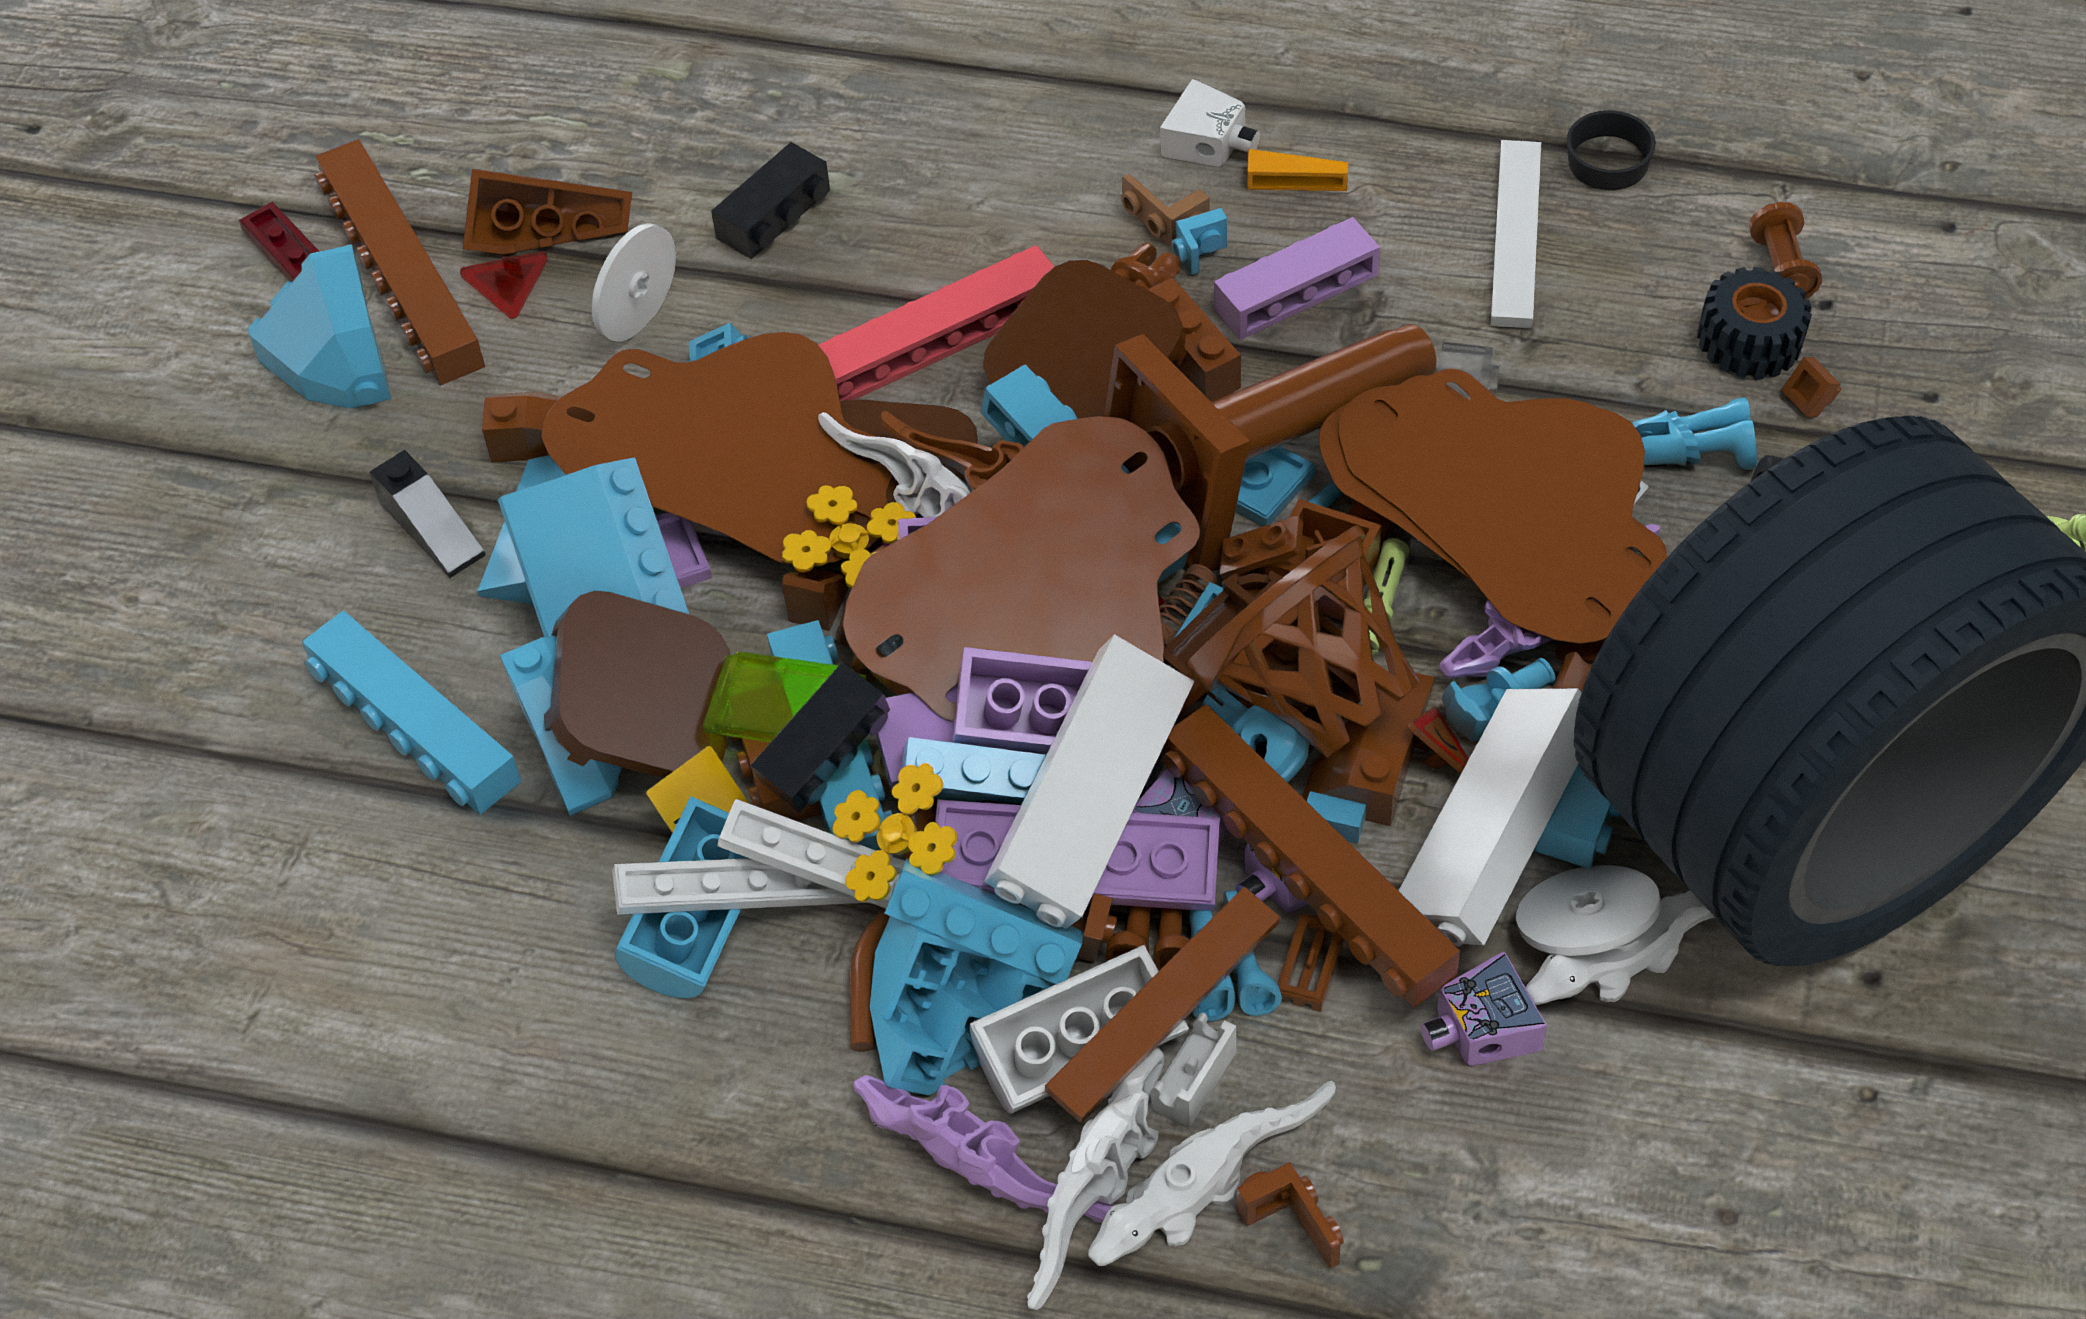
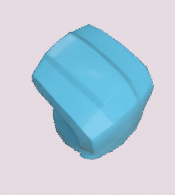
[1442,658,1556,742]
[1202,686,1309,783]

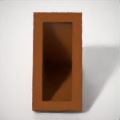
[782,567,849,631]

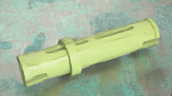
[1364,538,1410,656]

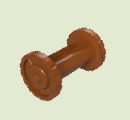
[1749,202,1822,299]

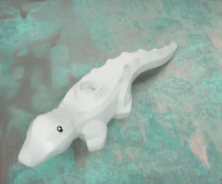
[818,412,971,518]
[1525,891,1715,1005]
[1027,1047,1165,1310]
[1088,1081,1336,1266]

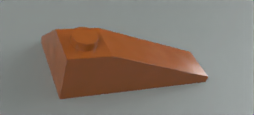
[463,169,632,255]
[482,392,595,463]
[1302,670,1435,826]

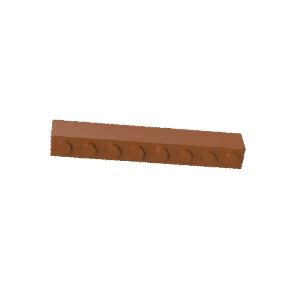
[314,139,485,386]
[1163,704,1460,1008]

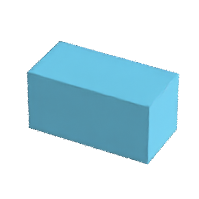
[1307,791,1366,844]

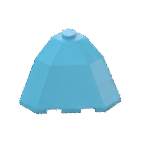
[248,245,391,408]
[500,637,623,816]
[870,916,1056,1096]

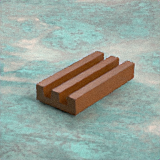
[1278,913,1344,1012]

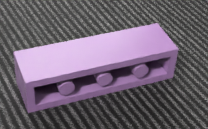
[1214,217,1380,340]

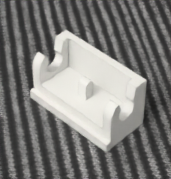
[1148,1013,1236,1128]

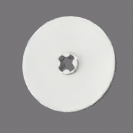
[592,223,676,342]
[1516,865,1661,956]

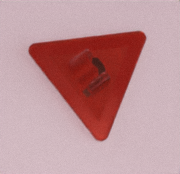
[460,251,548,319]

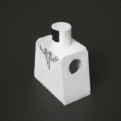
[1160,79,1260,167]

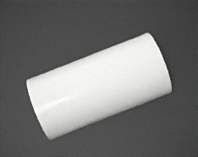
[970,945,1189,1114]

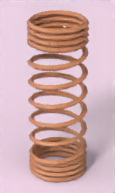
[1159,564,1218,647]

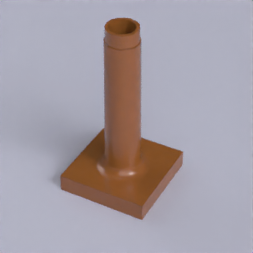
[1103,324,1437,579]

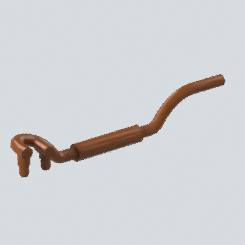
[835,612,937,1052]

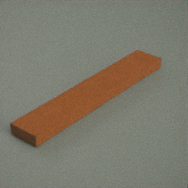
[1045,886,1280,1123]

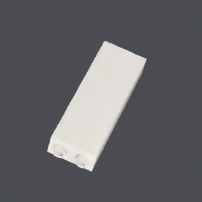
[984,634,1194,929]
[1399,688,1581,946]

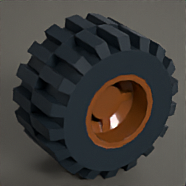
[1697,267,1812,379]

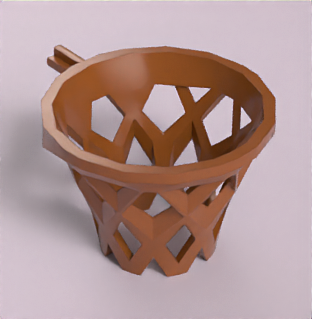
[1180,525,1420,758]

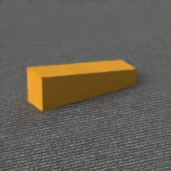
[1247,149,1348,191]

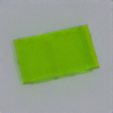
[703,652,867,742]

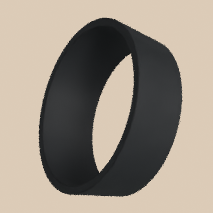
[1567,110,1656,190]

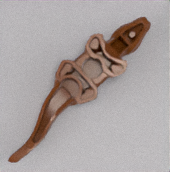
[881,411,1024,491]

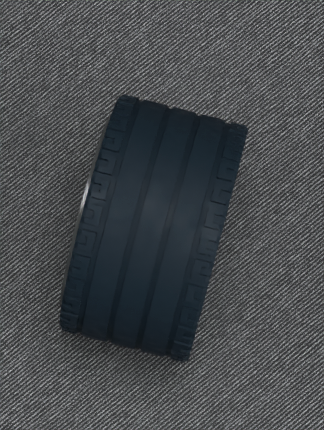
[1573,416,2086,966]

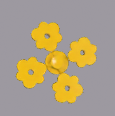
[782,485,916,588]
[832,763,957,902]

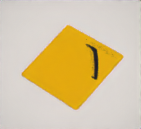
[646,746,749,833]

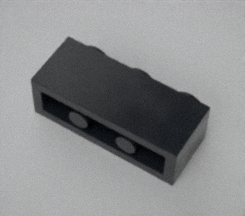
[711,142,830,259]
[750,662,890,813]

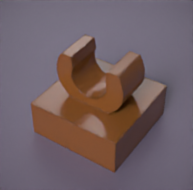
[1781,357,1842,417]

